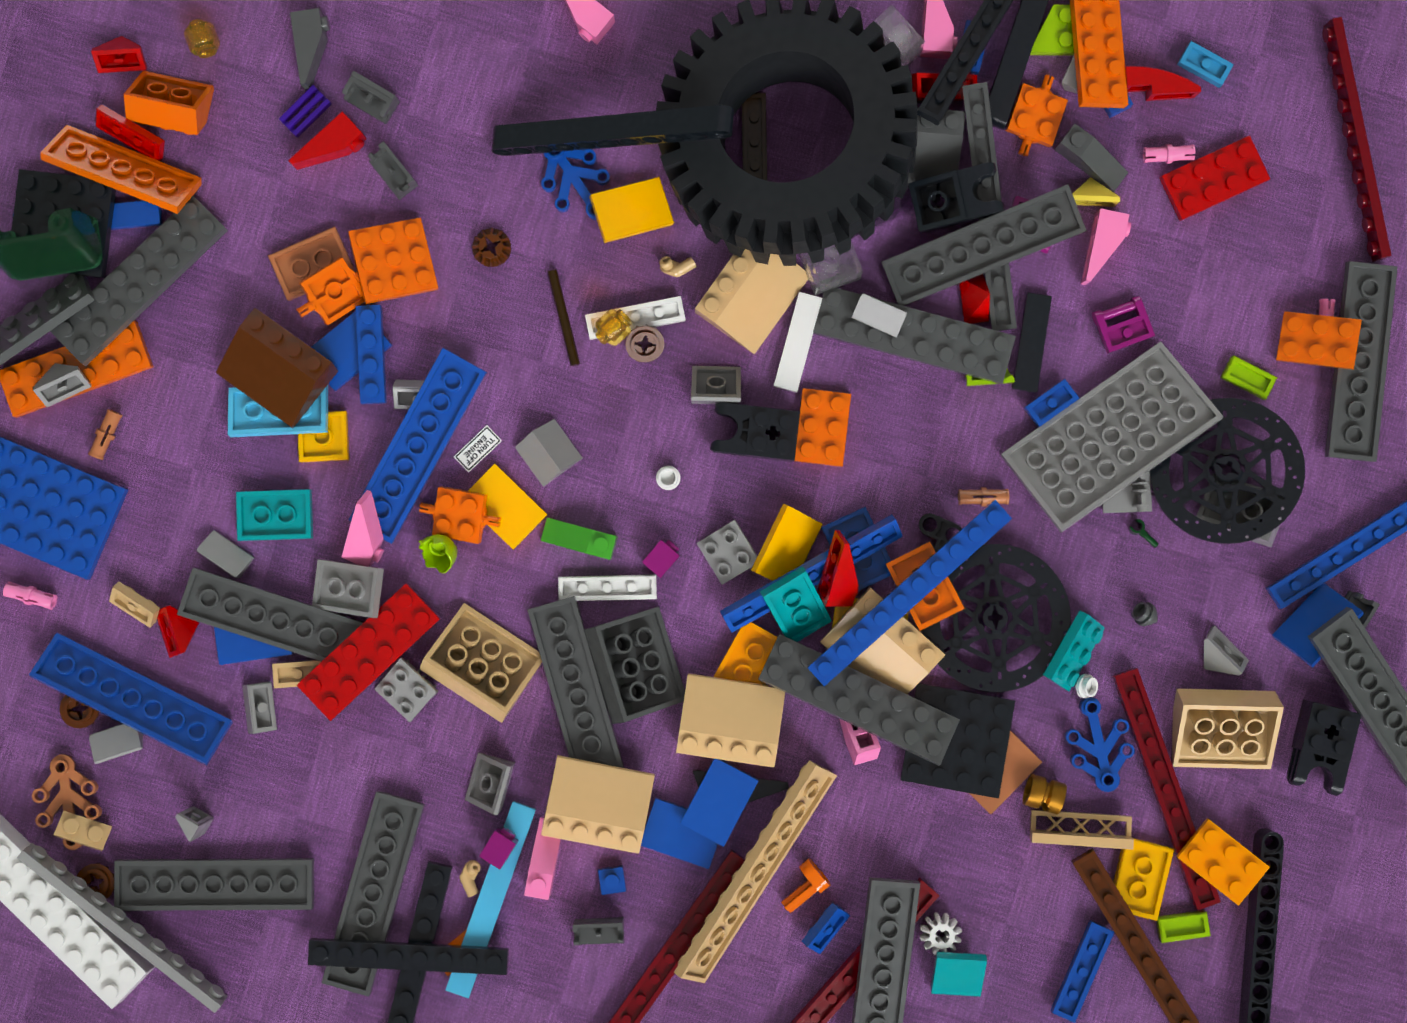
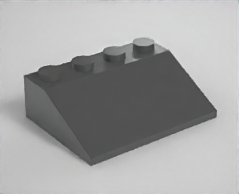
[908,107,965,187]
[584,606,685,724]

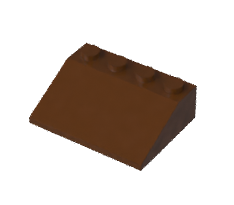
[216,308,338,428]

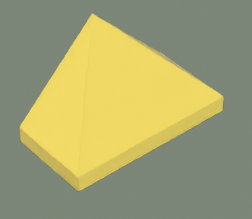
[1072,177,1120,207]

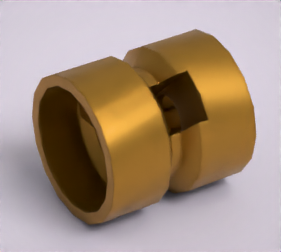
[1022,774,1067,815]

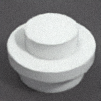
[656,466,680,490]
[1075,674,1098,699]

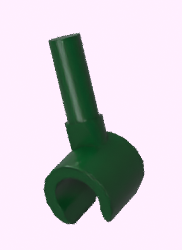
[1129,519,1159,548]

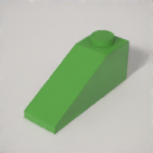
[541,517,618,560]

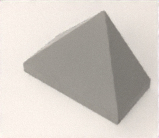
[33,363,92,407]
[1204,625,1249,676]

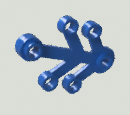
[541,149,610,220]
[1065,697,1135,792]

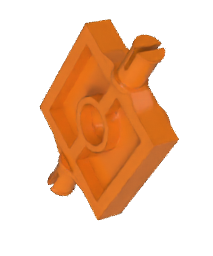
[1005,75,1068,156]
[296,257,365,325]
[419,486,501,544]

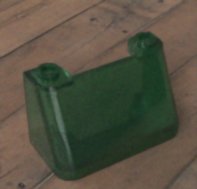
[0,208,102,281]

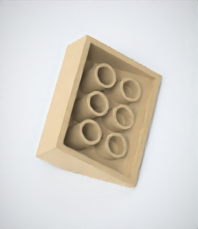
[695,249,811,355]
[820,587,945,694]
[420,603,542,723]
[676,673,785,768]
[1172,689,1284,769]
[541,755,655,854]

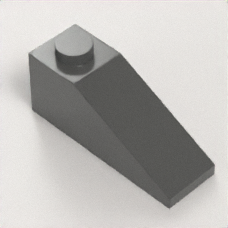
[290,8,330,91]
[1055,124,1128,192]

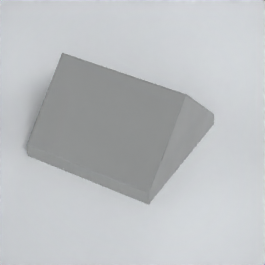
[691,366,741,404]
[515,419,583,487]
[465,753,515,815]

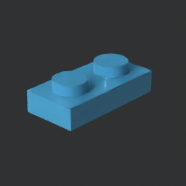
[1177,41,1234,88]

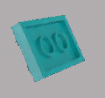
[236,489,313,541]
[760,566,832,642]
[1043,610,1105,691]

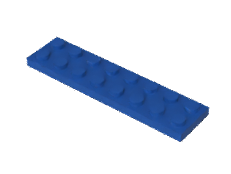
[348,348,487,544]
[29,633,233,766]

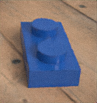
[1024,379,1080,428]
[802,902,851,954]

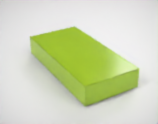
[1220,355,1277,400]
[1157,910,1211,943]

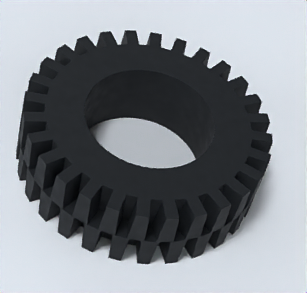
[656,0,917,266]

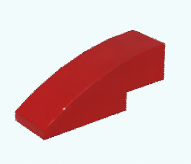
[1125,66,1201,101]

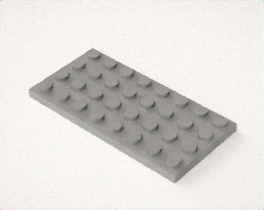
[1001,341,1224,533]

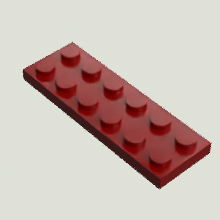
[296,583,441,721]

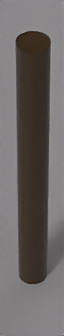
[548,269,580,366]

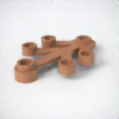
[32,754,102,850]

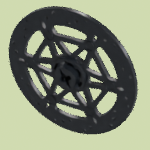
[1150,398,1305,544]
[922,544,1071,692]

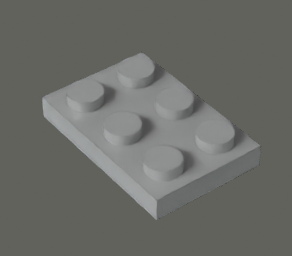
[312,559,384,618]

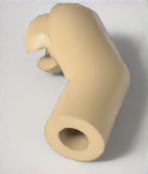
[659,256,697,277]
[459,860,481,898]

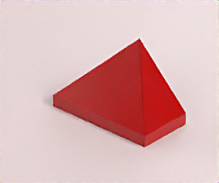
[91,36,147,73]
[959,274,990,324]
[157,605,199,658]

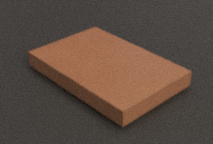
[268,227,356,301]
[969,731,1042,814]

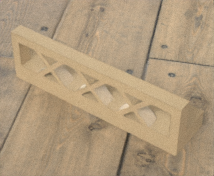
[1030,809,1134,850]

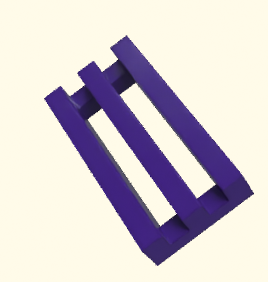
[279,85,332,138]

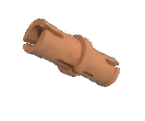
[88,409,123,460]
[958,487,1009,507]

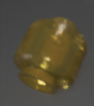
[184,19,220,58]
[595,309,632,346]

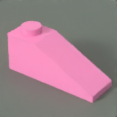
[565,0,615,45]
[920,0,958,59]
[1081,208,1131,285]
[342,490,384,567]
[839,719,881,765]
[524,817,561,900]

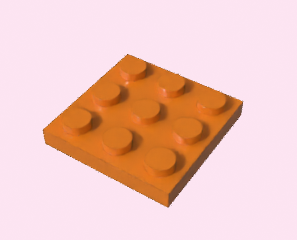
[348,217,438,304]

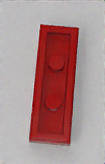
[96,104,165,161]

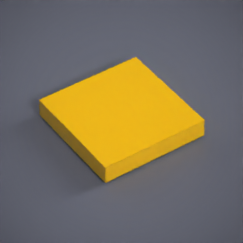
[298,411,349,462]

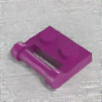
[1092,296,1155,354]

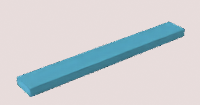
[445,801,536,999]

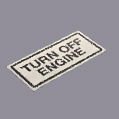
[454,425,502,473]

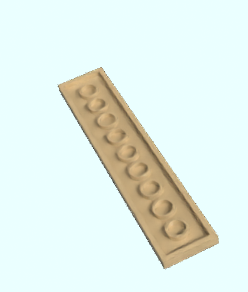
[674,760,837,983]

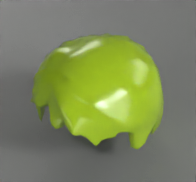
[419,534,458,573]

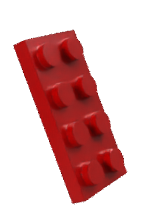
[1159,135,1270,221]

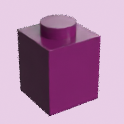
[642,539,680,578]
[479,827,519,869]

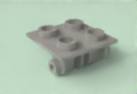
[1102,471,1152,513]
[697,520,757,585]
[374,657,439,722]

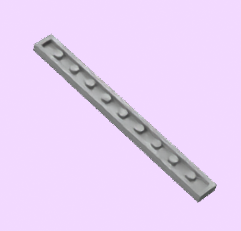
[17,843,227,1013]

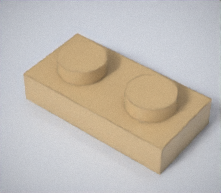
[109,581,160,628]
[272,660,322,688]
[53,811,112,851]

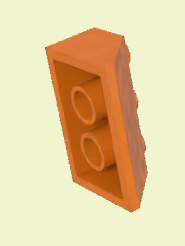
[124,71,214,135]

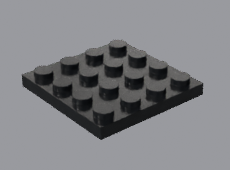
[7,169,116,279]
[900,683,1015,799]

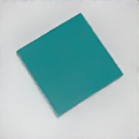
[931,952,987,997]

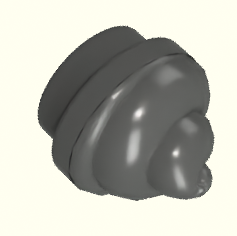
[1132,602,1158,626]

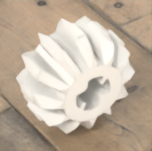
[919,912,962,955]

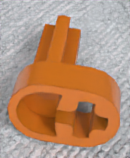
[781,858,831,913]

